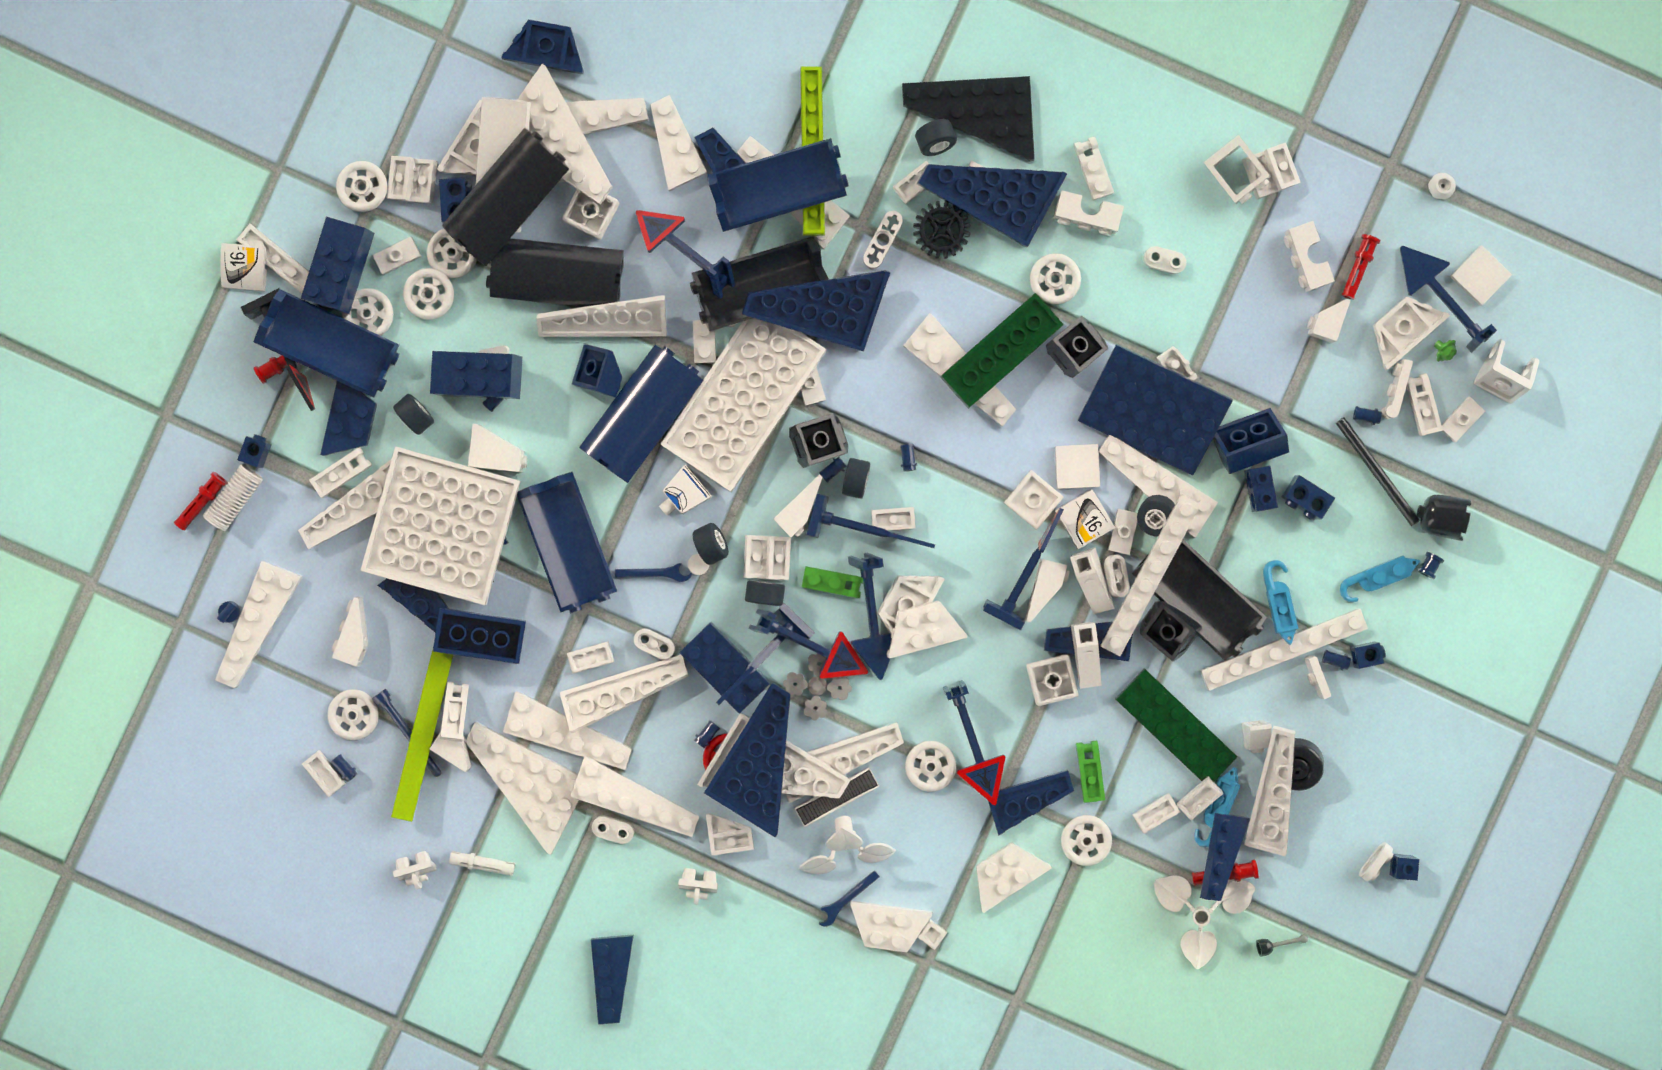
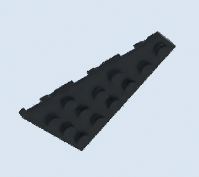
[902,76,1035,161]

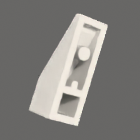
[774,474,823,537]
[1025,559,1069,622]

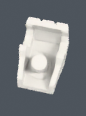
[1156,346,1197,380]

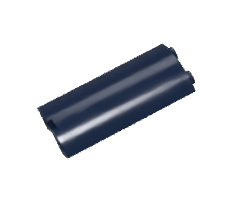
[708,138,849,232]
[253,289,400,398]
[579,344,704,483]
[517,471,617,614]

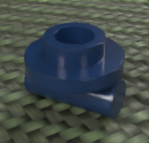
[217,601,240,623]

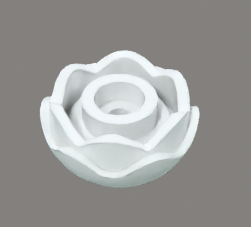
[1428,173,1456,200]

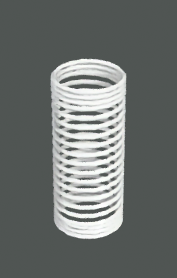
[203,464,263,531]

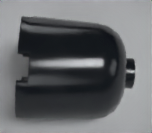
[1416,495,1471,541]

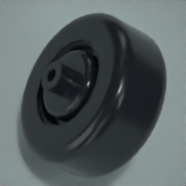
[1291,738,1324,791]

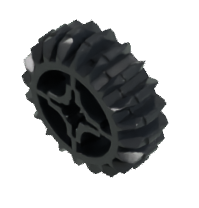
[913,201,971,259]

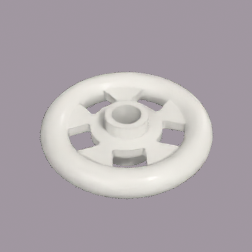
[336,161,387,212]
[427,229,477,278]
[1030,253,1081,305]
[403,268,454,320]
[342,288,393,336]
[328,689,379,740]
[905,741,956,792]
[1061,815,1112,866]

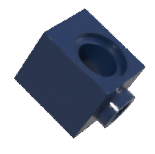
[237,434,272,468]
[1350,641,1386,669]
[1389,854,1420,881]

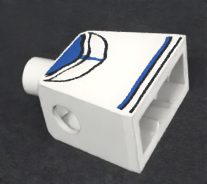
[659,465,712,515]

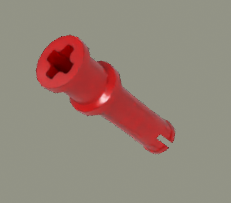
[1341,234,1381,300]
[253,355,287,384]
[174,472,228,531]
[1192,859,1259,886]

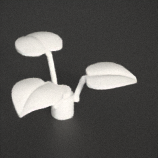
[799,816,896,874]
[1154,875,1255,969]

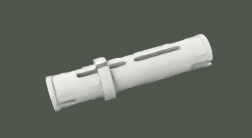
[449,851,515,876]

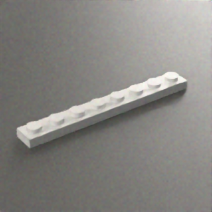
[1101,494,1201,656]
[1200,609,1368,691]

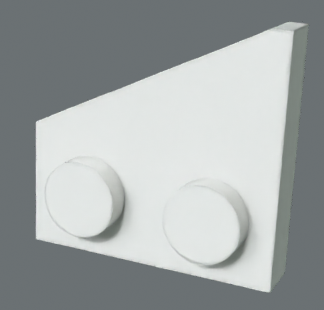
[706,813,754,855]

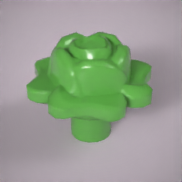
[1434,340,1457,362]

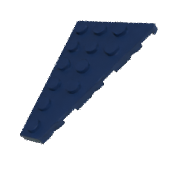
[916,164,1067,247]
[742,270,890,352]
[704,682,791,837]

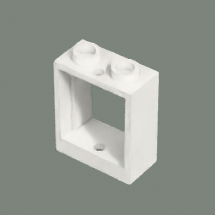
[1204,135,1271,204]

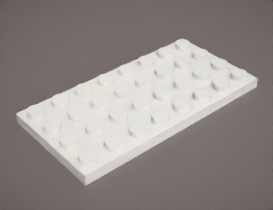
[661,318,827,492]

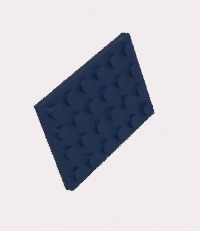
[1078,344,1233,476]

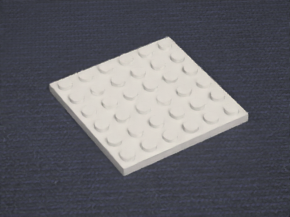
[361,446,521,605]

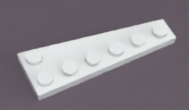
[566,98,649,135]
[737,136,850,249]
[537,296,667,337]
[903,313,1016,426]
[1099,435,1218,538]
[298,459,392,549]
[215,561,303,688]
[560,655,689,733]
[503,691,632,770]
[786,722,904,803]
[1244,726,1295,856]
[570,756,699,837]

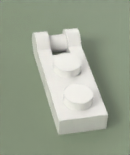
[1074,136,1114,201]
[1381,359,1413,419]
[1406,373,1443,436]
[309,447,372,498]
[440,681,469,742]

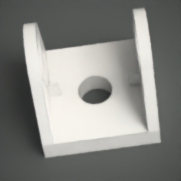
[1473,339,1539,404]

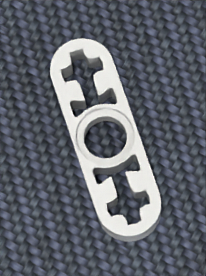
[863,211,903,269]

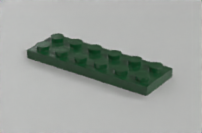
[940,293,1064,409]
[1115,669,1238,782]

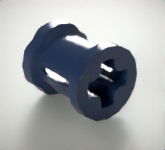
[1417,552,1444,579]

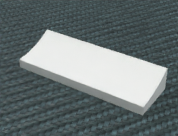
[476,97,531,232]

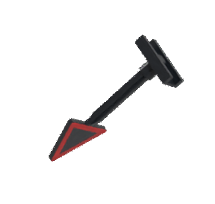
[241,288,315,411]

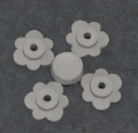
[783,653,852,720]

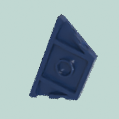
[501,19,584,74]
[320,381,377,456]

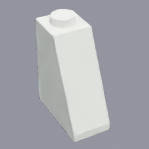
[468,424,527,472]

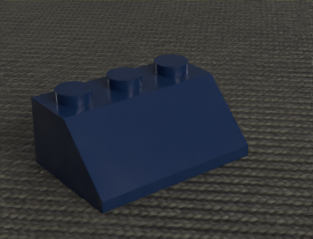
[1213,408,1289,474]

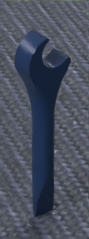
[615,563,692,582]
[819,870,880,927]

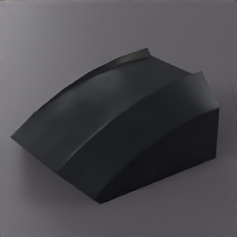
[1046,316,1109,378]
[789,413,848,468]
[1140,601,1202,662]

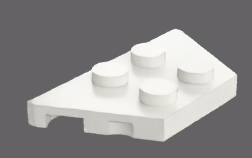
[437,100,482,176]
[1373,296,1450,370]
[877,575,945,635]
[887,601,967,658]
[976,842,1052,913]
[850,901,932,952]

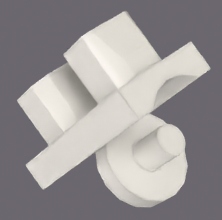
[393,851,437,889]
[678,868,718,905]

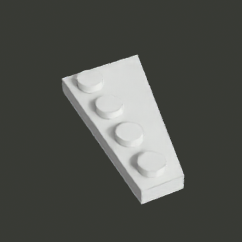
[650,95,707,192]

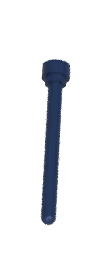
[372,689,441,777]

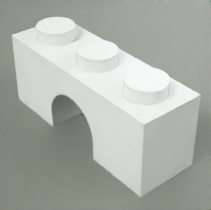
[1053,190,1124,236]
[1284,221,1335,292]

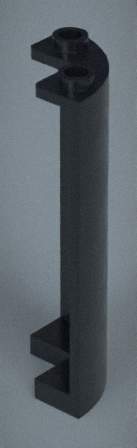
[442,128,569,266]
[690,236,829,332]
[486,238,624,307]
[1131,539,1267,660]

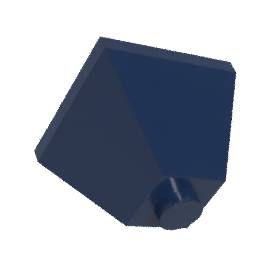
[572,344,622,398]

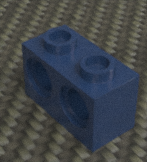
[439,178,472,223]
[1244,466,1278,512]
[1281,475,1335,521]

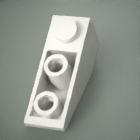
[1070,547,1115,614]
[332,597,368,667]
[1071,622,1102,689]

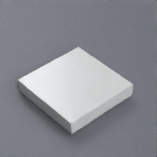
[1450,245,1512,306]
[1055,444,1100,489]
[1004,470,1064,530]

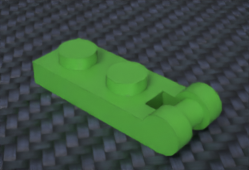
[802,566,863,598]
[1076,740,1105,803]

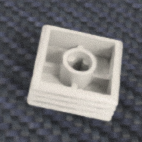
[562,189,620,240]
[1026,654,1079,706]

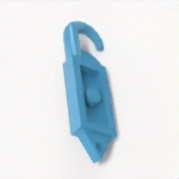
[1340,556,1420,603]
[1263,560,1298,645]
[1194,767,1241,848]

